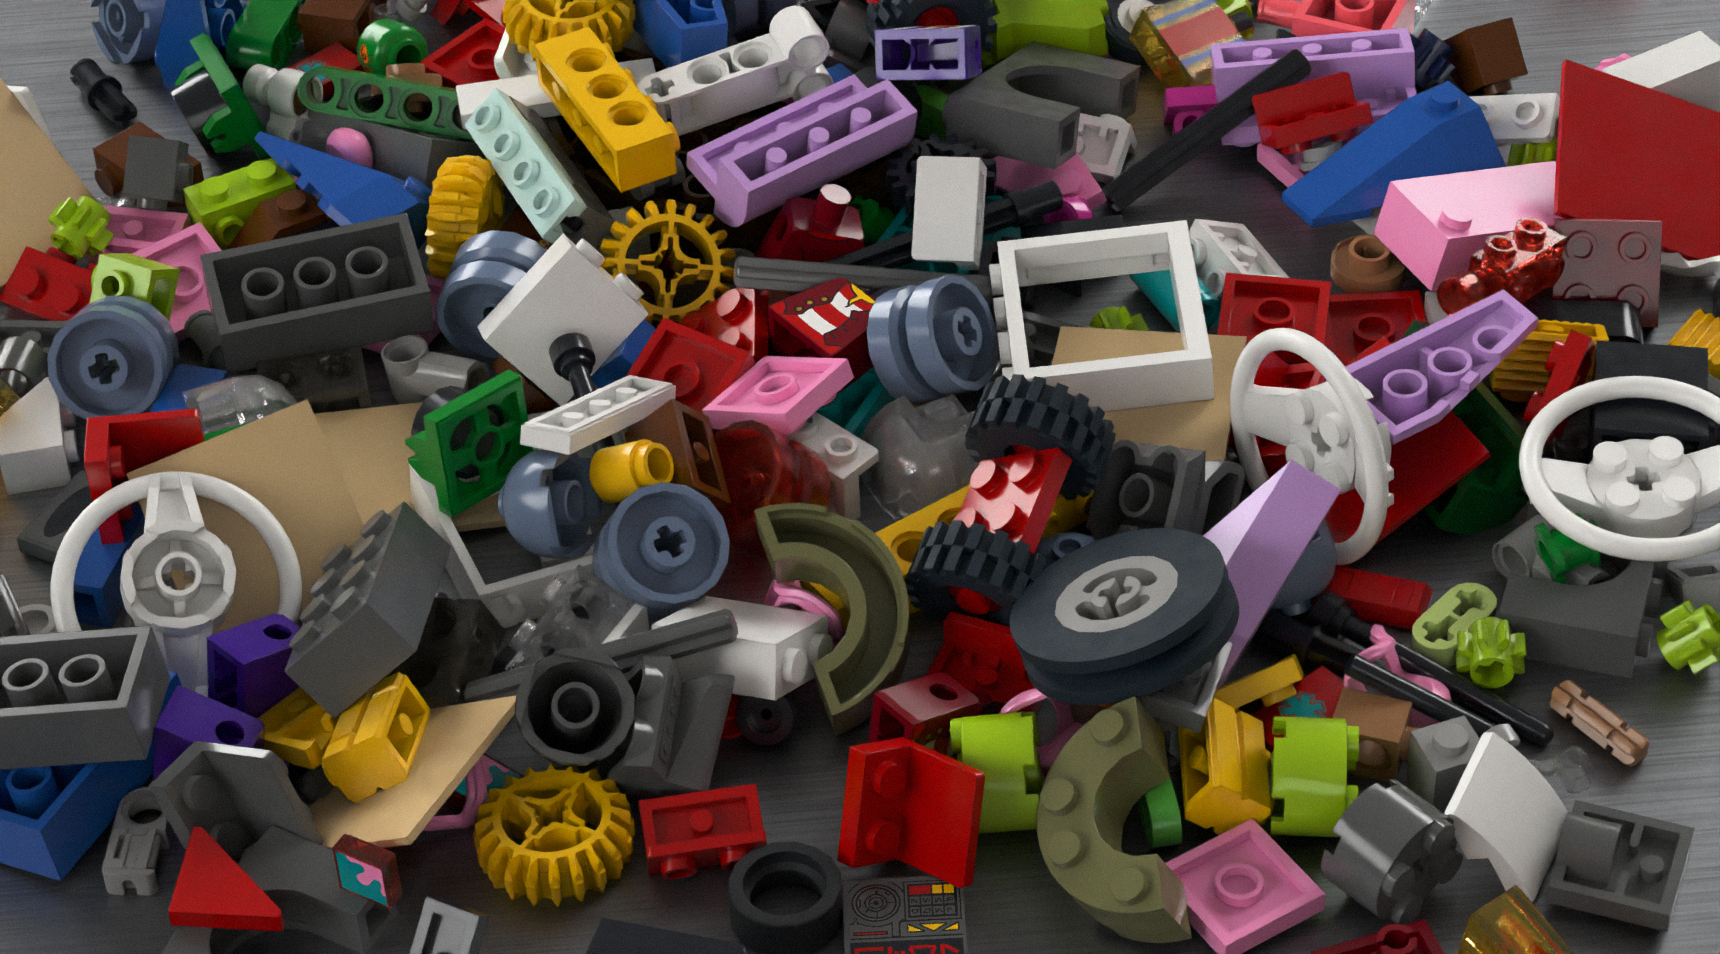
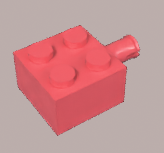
[1256,0,1416,37]

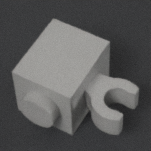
[1406,715,1520,813]

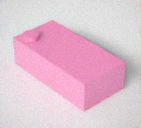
[1374,161,1562,291]

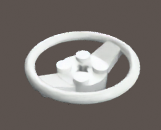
[1230,328,1394,565]
[1519,376,1720,562]
[50,472,302,697]

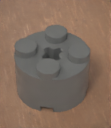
[1321,779,1463,925]

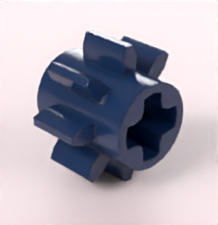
[1410,28,1456,89]

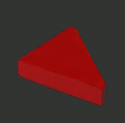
[168,827,284,931]

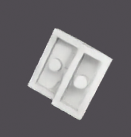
[1444,732,1568,902]

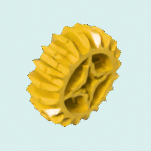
[503,0,635,61]
[425,155,506,281]
[600,199,735,325]
[473,762,636,907]

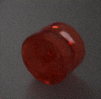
[714,420,831,560]

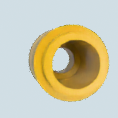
[589,439,674,503]

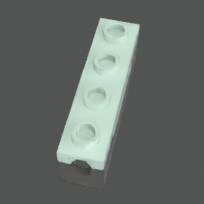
[464,88,615,248]

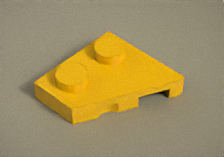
[1213,654,1304,713]
[257,687,341,770]

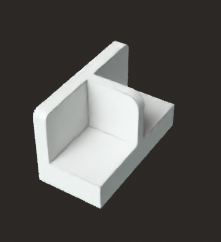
[911,156,987,270]

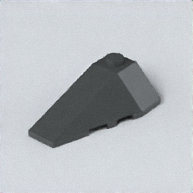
[307,109,487,191]

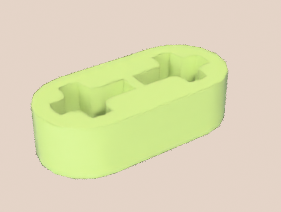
[1411,582,1497,668]

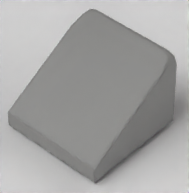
[1666,562,1720,616]

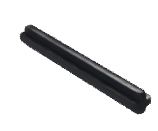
[1102,49,1312,212]

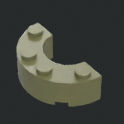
[754,503,911,736]
[1037,696,1192,943]

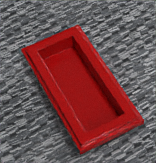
[1310,566,1433,630]

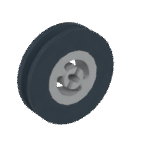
[1009,528,1240,705]

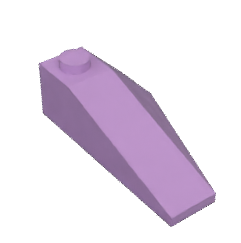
[1326,289,1538,445]
[1203,460,1342,690]

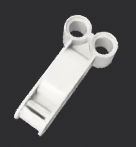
[638,5,834,136]

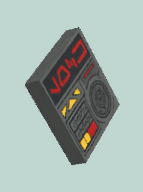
[842,876,968,954]

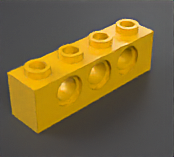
[534,27,680,193]

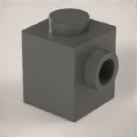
[123,135,193,211]

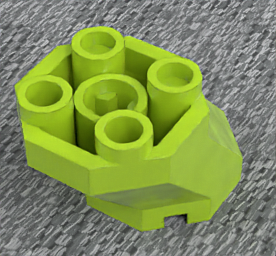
[981,0,1109,68]

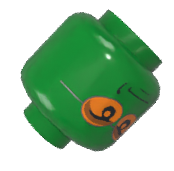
[356,18,428,76]

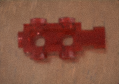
[1437,217,1566,316]

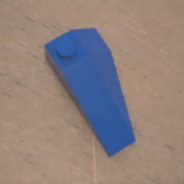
[154,0,247,89]
[1281,81,1506,227]
[254,131,432,250]

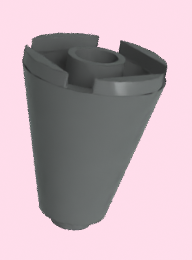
[515,648,635,767]

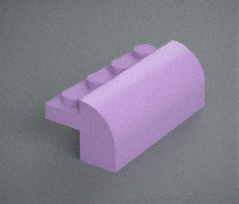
[1210,28,1417,147]
[686,74,918,227]

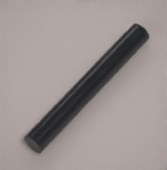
[1344,653,1496,738]

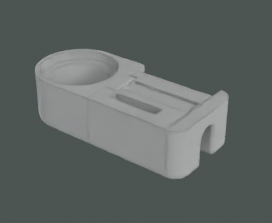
[101,787,174,896]

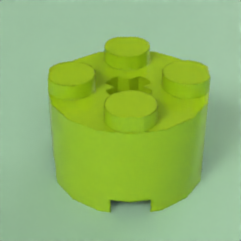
[950,711,1044,834]
[1270,716,1359,837]

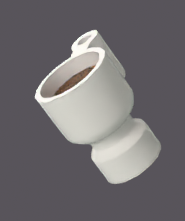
[243,64,323,144]

